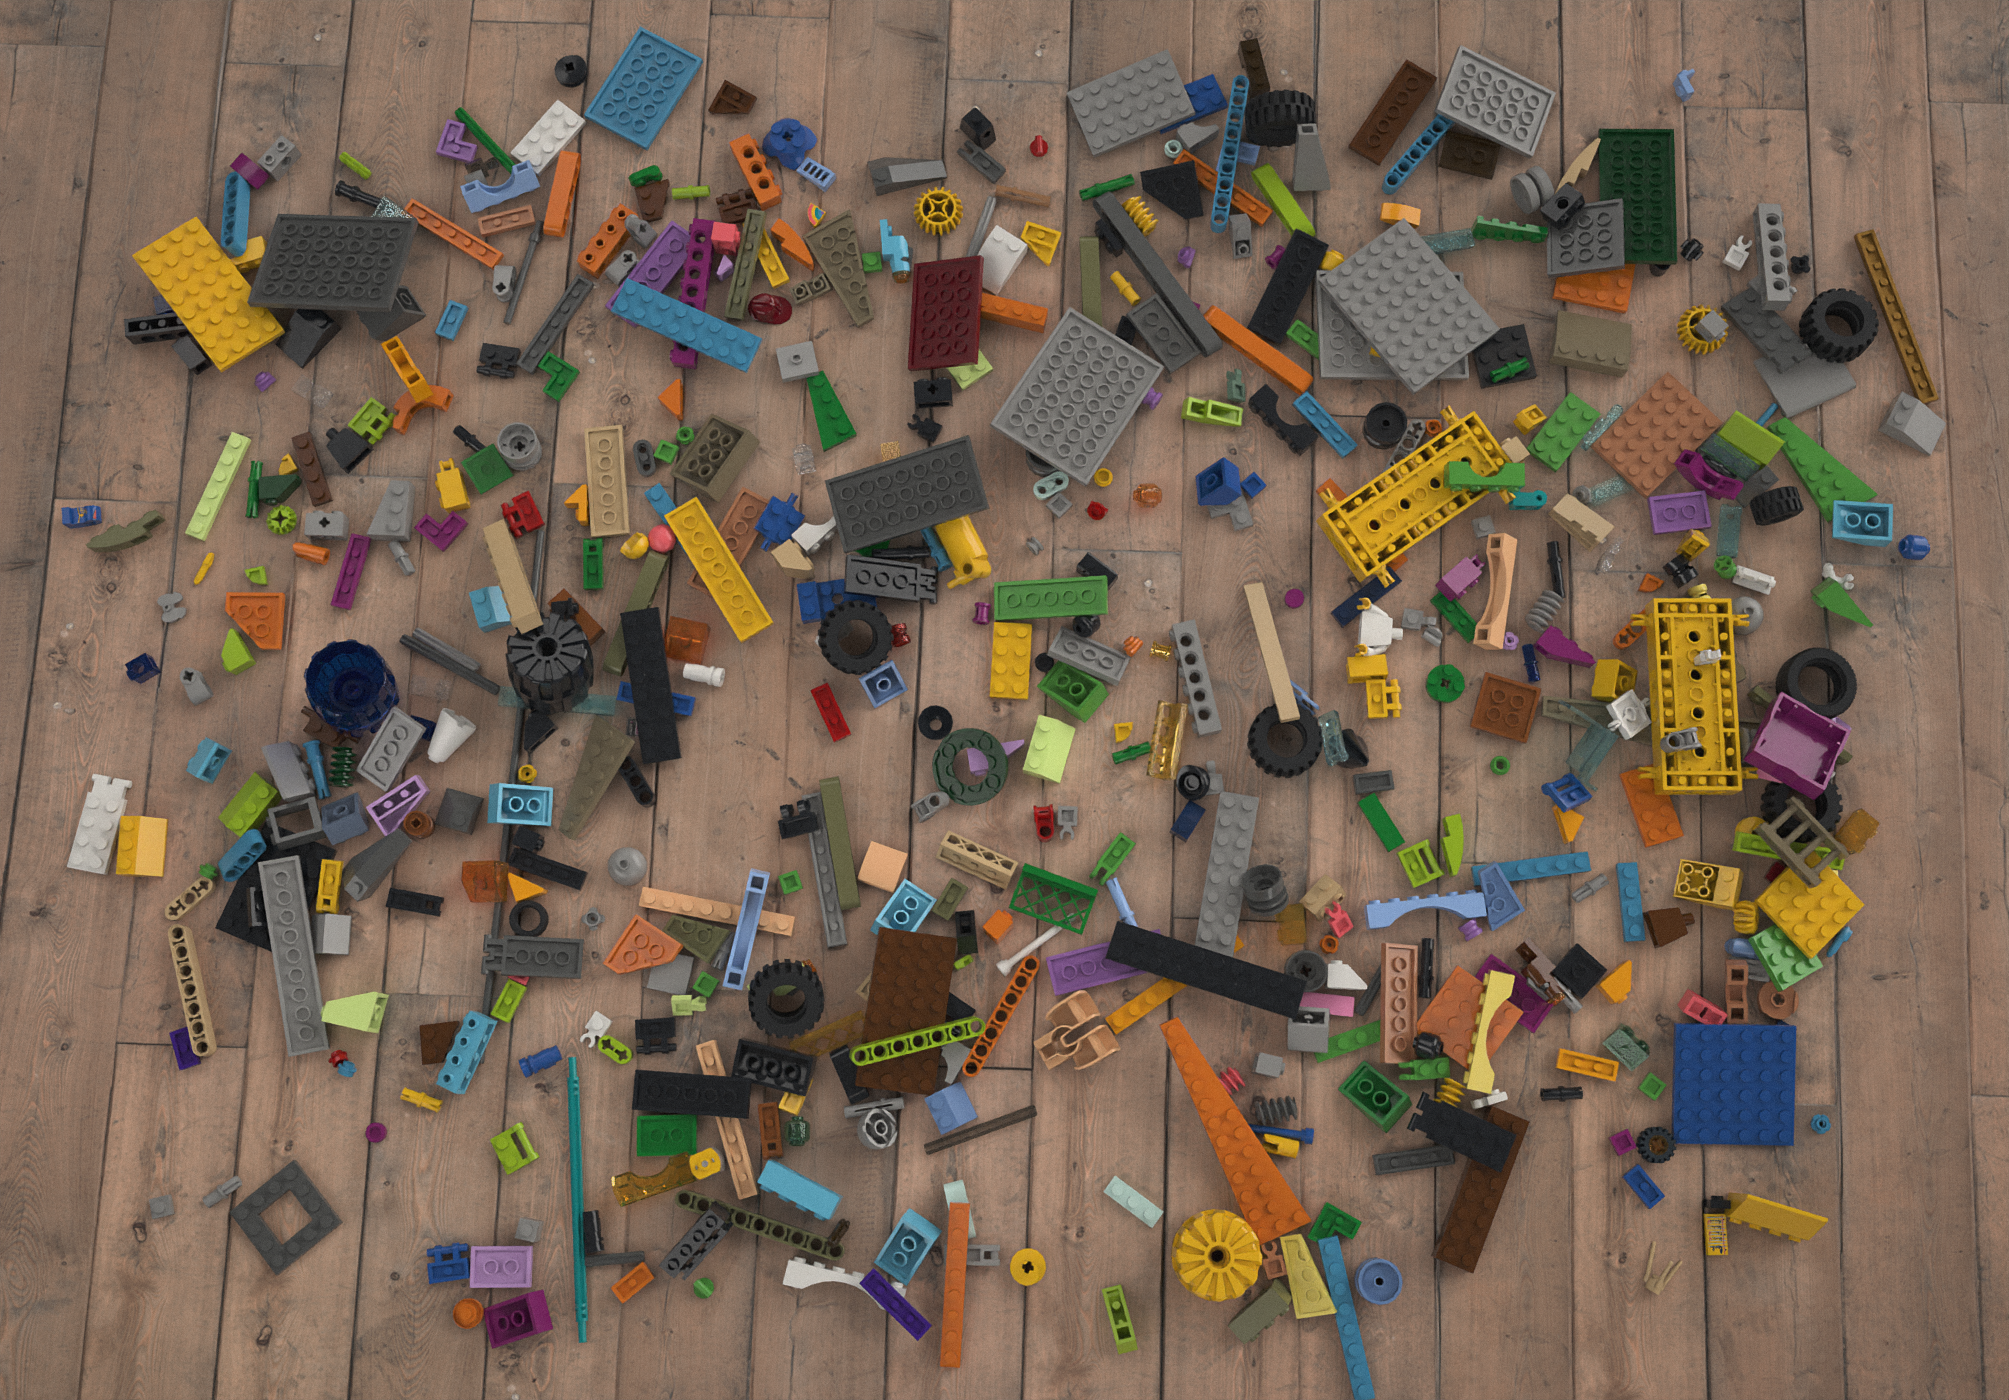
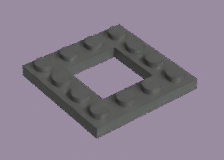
[229,1160,343,1275]

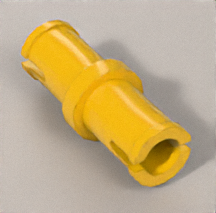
[1110,271,1141,306]
[400,1087,443,1113]

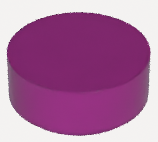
[1284,589,1304,609]
[365,1123,387,1143]

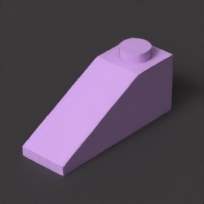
[967,739,1025,777]

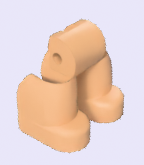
[1033,990,1121,1070]

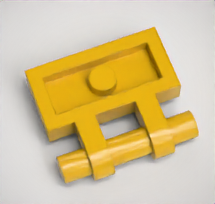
[1365,679,1402,719]

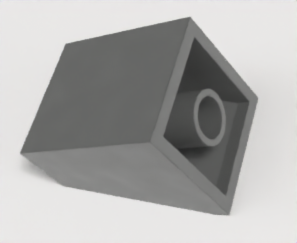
[356,285,426,341]

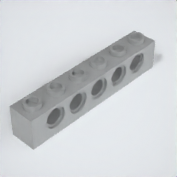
[1753,203,1792,311]
[1169,619,1222,738]

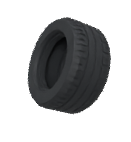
[1775,647,1857,719]

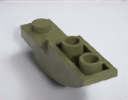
[86,510,166,552]

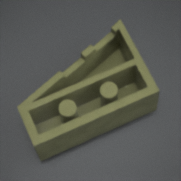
[1228,1277,1292,1345]

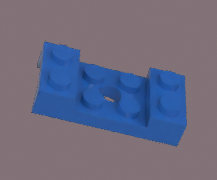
[797,579,877,624]

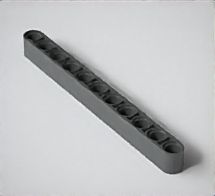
[1092,191,1223,357]

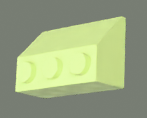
[1023,715,1076,784]

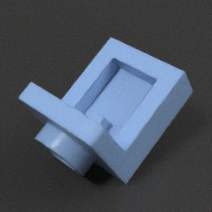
[1673,69,1695,102]

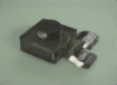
[464,157,499,178]

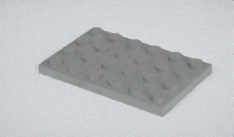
[1434,45,1556,159]
[1067,49,1195,158]

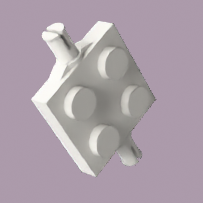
[1606,689,1652,740]

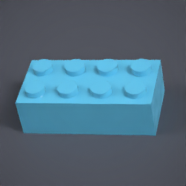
[757,1160,843,1221]

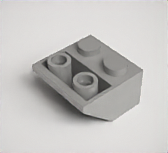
[1288,1006,1330,1053]

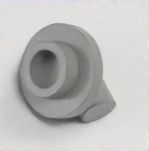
[1572,485,1592,505]
[1421,627,1443,647]

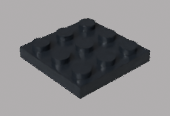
[1472,324,1537,389]

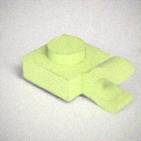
[671,995,707,1016]

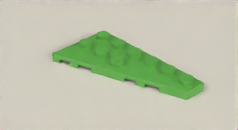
[1767,417,1878,523]

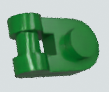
[628,165,663,187]

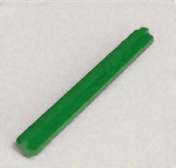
[455,107,516,174]

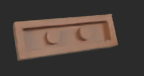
[477,205,536,238]

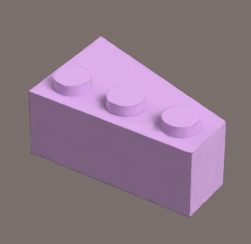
[366,775,430,836]

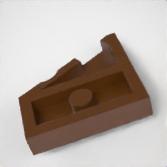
[708,80,757,115]
[634,179,670,223]
[419,1021,459,1065]

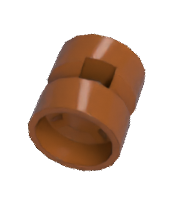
[403,810,435,839]

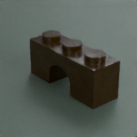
[1238,38,1270,100]

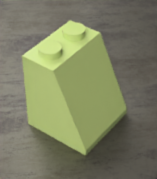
[321,992,389,1033]

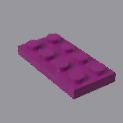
[1474,954,1556,1033]

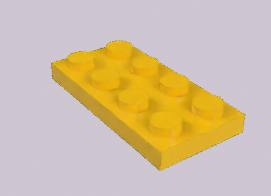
[990,622,1032,700]

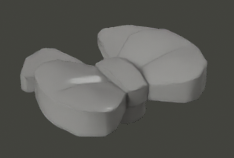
[157,592,187,623]

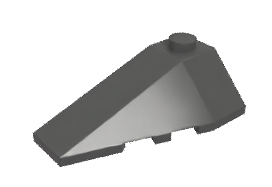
[867,157,947,196]
[342,828,413,902]

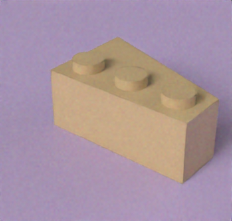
[1548,493,1615,552]

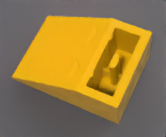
[1673,859,1744,911]

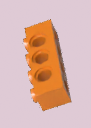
[729,133,783,211]

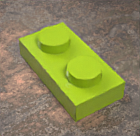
[491,979,527,1023]

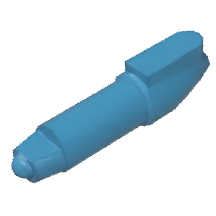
[1827,926,1853,957]

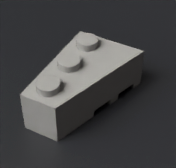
[367,480,416,542]

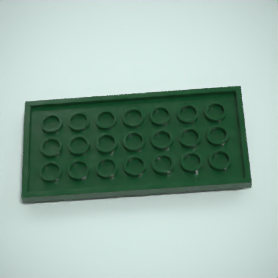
[1598,128,1678,265]

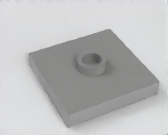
[776,341,820,383]

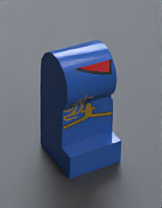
[61,505,102,529]

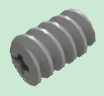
[1525,590,1564,633]

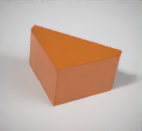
[657,379,683,421]

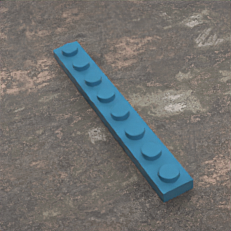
[1317,1235,1375,1400]

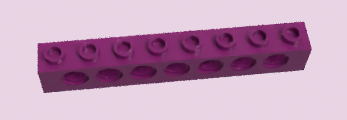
[669,218,716,369]

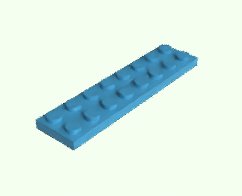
[611,278,762,373]

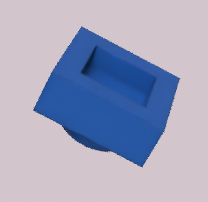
[1240,472,1267,499]

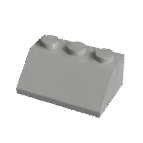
[261,741,317,803]

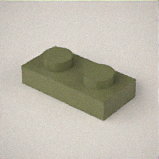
[932,878,968,921]

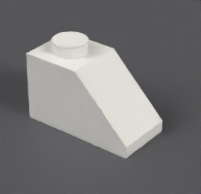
[1325,960,1367,990]

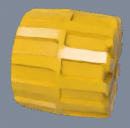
[1171,1209,1262,1302]

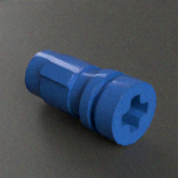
[518,1045,562,1078]

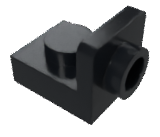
[551,597,579,621]

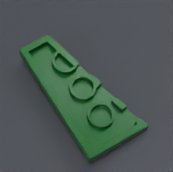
[1470,216,1548,243]
[806,370,857,452]

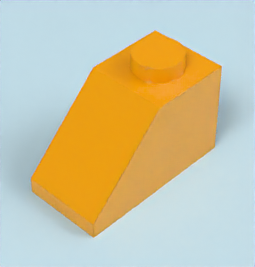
[1595,960,1632,1004]

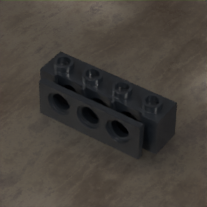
[659,1200,733,1281]

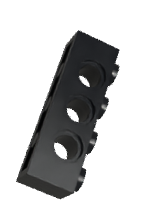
[124,313,193,345]

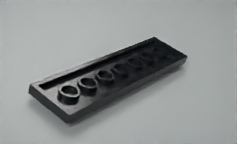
[620,607,682,765]

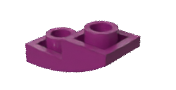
[230,153,270,190]

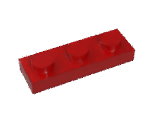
[810,682,852,743]

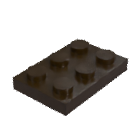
[1438,131,1501,180]

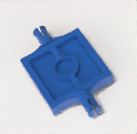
[753,493,805,552]

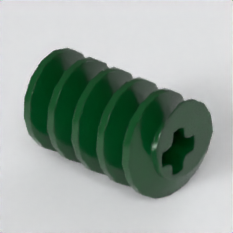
[328,747,357,788]

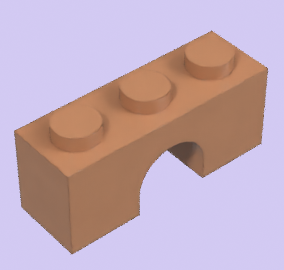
[1725,959,1748,1024]

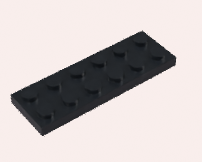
[1247,228,1329,345]
[632,1069,752,1119]

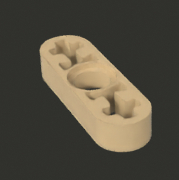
[165,877,216,921]

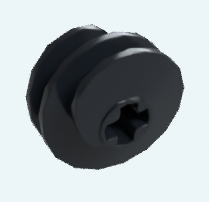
[554,55,588,88]

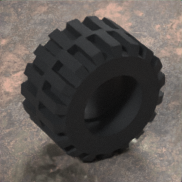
[1749,486,1804,526]

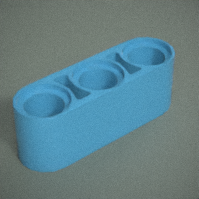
[218,829,266,882]

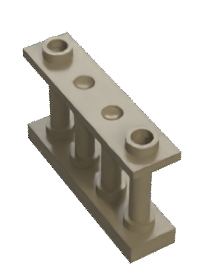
[1754,796,1850,889]

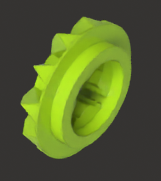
[265,505,297,535]

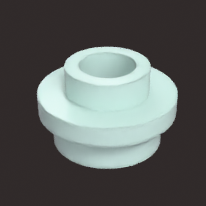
[1164,140,1183,158]

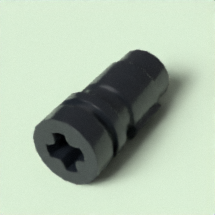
[583,1210,605,1253]

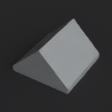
[311,914,352,955]

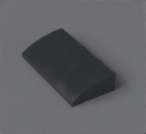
[731,1038,818,1096]

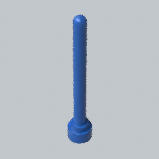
[1248,1124,1314,1145]

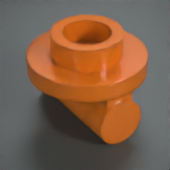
[1123,636,1143,657]

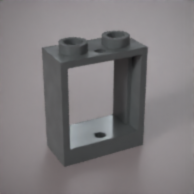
[266,796,327,851]

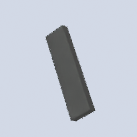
[1372,1145,1455,1175]

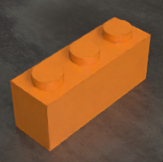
[982,909,1013,945]

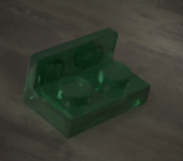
[1603,1023,1650,1072]

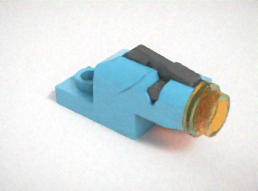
[880,219,913,284]

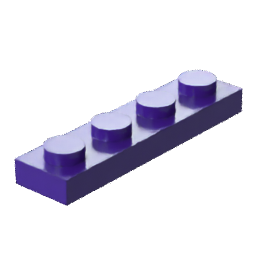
[859,1268,932,1341]

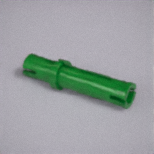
[1079,174,1135,202]
[245,461,263,518]

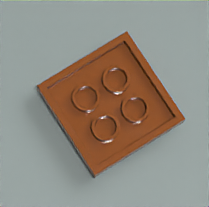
[1469,672,1541,744]

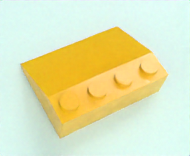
[1724,1192,1828,1243]

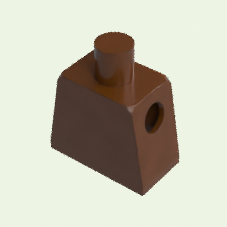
[1643,907,1695,949]

